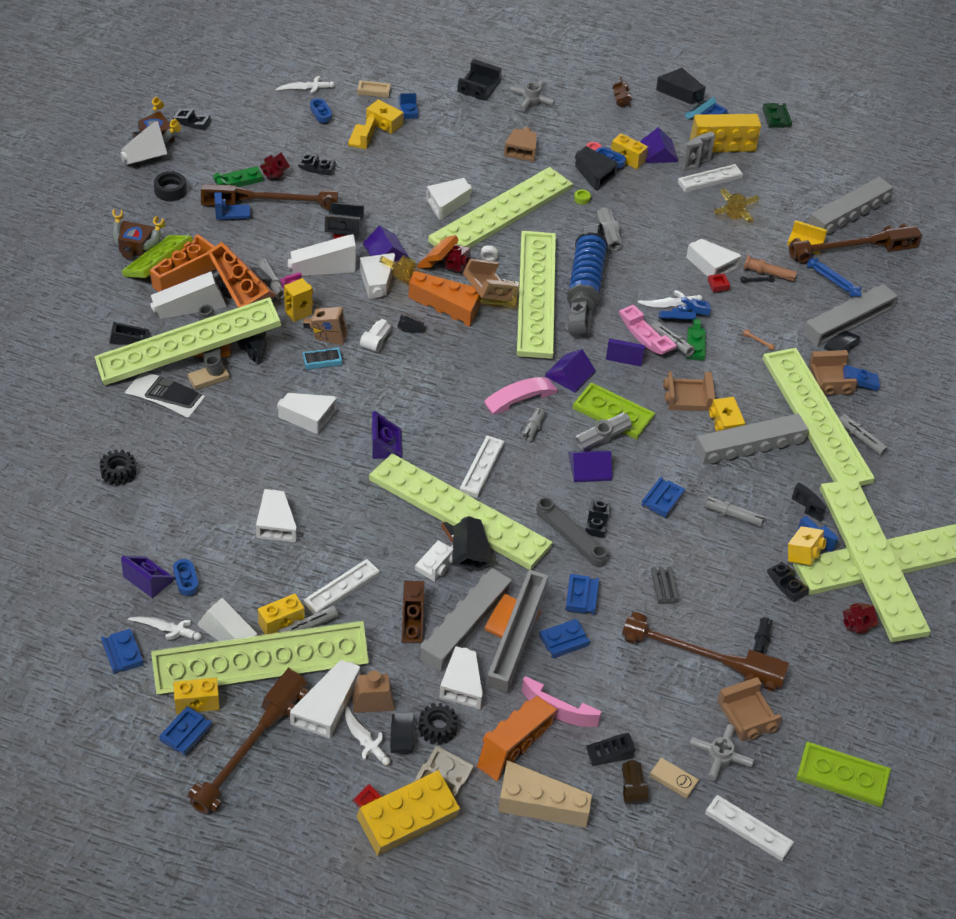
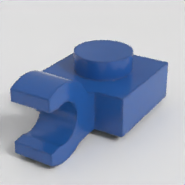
[678,297,711,316]

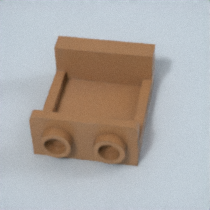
[463,259,517,301]
[809,350,857,395]
[663,371,715,411]
[717,677,782,742]

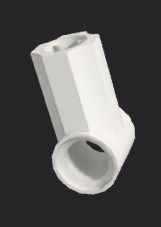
[360,319,391,353]

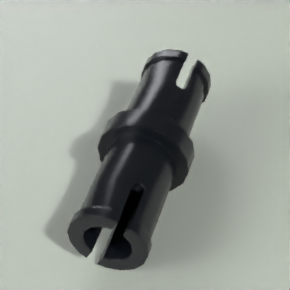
[753,617,773,654]

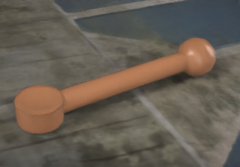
[743,329,775,350]

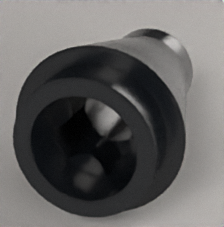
[397,313,425,333]

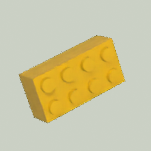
[690,114,761,152]
[356,770,460,856]

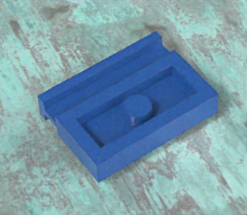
[641,477,685,518]
[565,574,599,615]
[539,619,590,659]
[101,628,143,675]
[159,706,212,756]

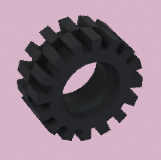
[99,450,136,486]
[418,703,458,745]

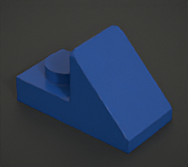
[398,93,418,119]

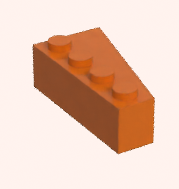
[150,234,216,292]
[207,242,276,308]
[408,271,481,327]
[477,695,557,781]

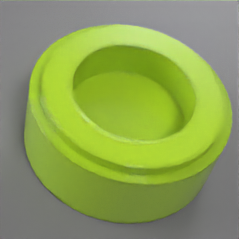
[574,189,591,205]

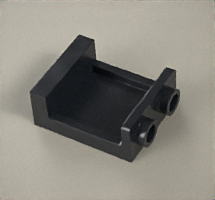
[457,59,502,101]
[324,202,364,236]

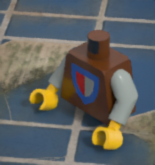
[132,97,181,144]
[112,209,166,259]

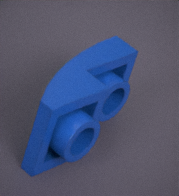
[797,516,839,552]

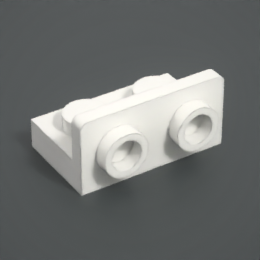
[415,540,453,582]

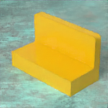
[348,116,375,149]
[787,220,827,255]

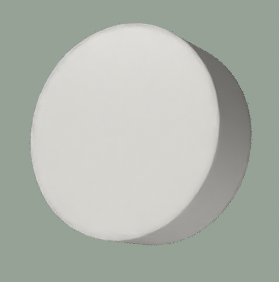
[480,246,498,261]

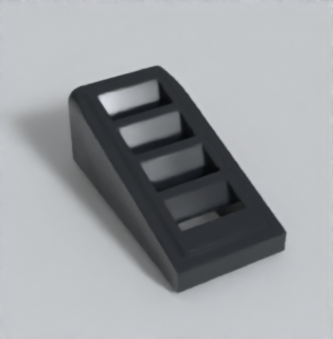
[109,322,150,344]
[586,733,635,766]

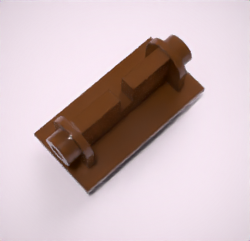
[612,77,632,108]

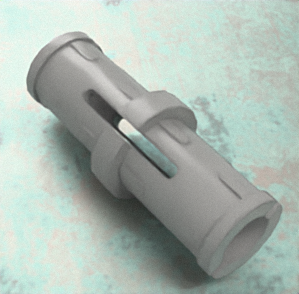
[521,408,546,442]

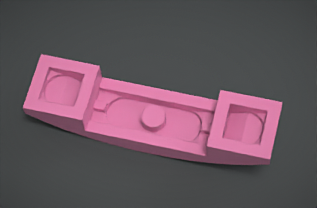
[619,305,677,354]
[484,377,558,415]
[522,676,602,727]

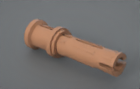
[743,255,797,282]

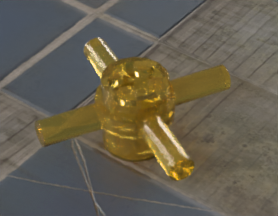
[714,188,759,223]
[379,255,418,282]

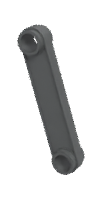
[199,304,223,376]
[536,497,608,567]

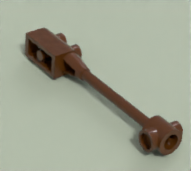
[201,184,338,210]
[789,223,922,263]
[622,612,789,692]
[187,667,309,814]

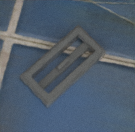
[651,567,679,604]

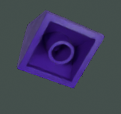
[640,127,678,163]
[363,225,408,262]
[606,338,645,367]
[545,349,596,393]
[372,411,402,459]
[568,450,612,483]
[121,555,175,598]

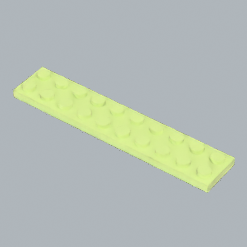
[428,167,573,248]
[516,231,556,359]
[94,297,281,386]
[762,348,875,486]
[369,454,553,570]
[820,479,931,642]
[793,524,956,595]
[151,621,369,694]

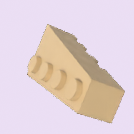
[498,760,592,827]

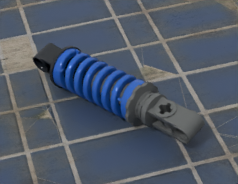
[567,222,608,336]

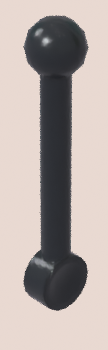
[740,275,775,283]

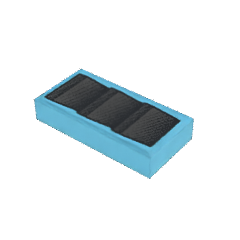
[685,97,716,119]
[303,348,342,370]

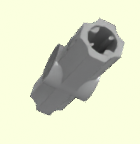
[596,207,622,252]
[575,412,632,451]

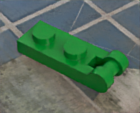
[213,166,263,187]

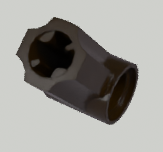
[622,760,649,804]

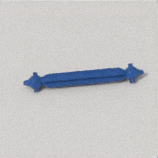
[806,258,862,297]

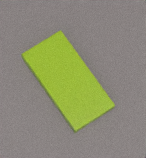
[121,235,193,278]
[572,382,655,440]
[796,742,891,807]

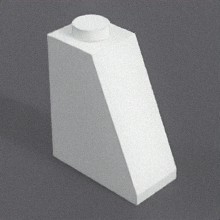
[120,121,167,165]
[426,178,472,220]
[686,239,741,276]
[360,253,395,299]
[277,393,337,434]
[256,489,297,543]
[197,598,257,641]
[439,646,482,709]

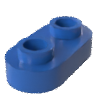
[310,98,332,123]
[596,147,626,169]
[173,559,199,596]

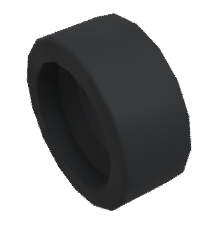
[154,171,187,201]

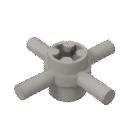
[510,80,555,111]
[689,724,754,781]

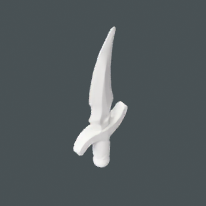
[275,76,335,94]
[638,290,703,311]
[128,616,202,640]
[345,706,390,766]

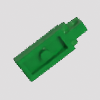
[686,319,705,361]

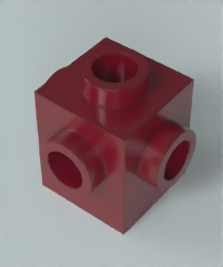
[260,152,290,180]
[444,245,471,272]
[842,603,879,634]

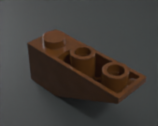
[401,580,425,643]

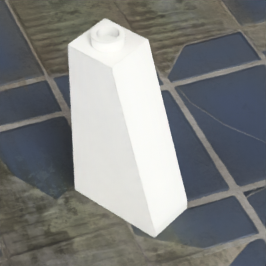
[288,234,356,276]
[150,272,227,319]
[290,660,360,738]

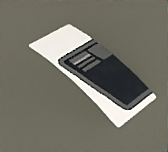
[125,372,205,418]

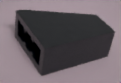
[656,68,706,105]
[575,146,618,191]
[452,516,494,571]

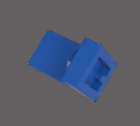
[214,192,250,220]

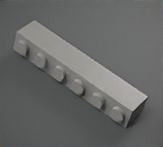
[808,177,894,235]
[803,284,898,347]
[694,413,808,465]
[420,568,512,672]
[488,569,548,693]

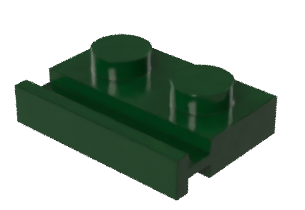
[762,103,792,128]

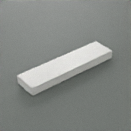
[677,164,743,192]
[460,436,504,498]
[304,559,380,614]
[705,795,794,861]

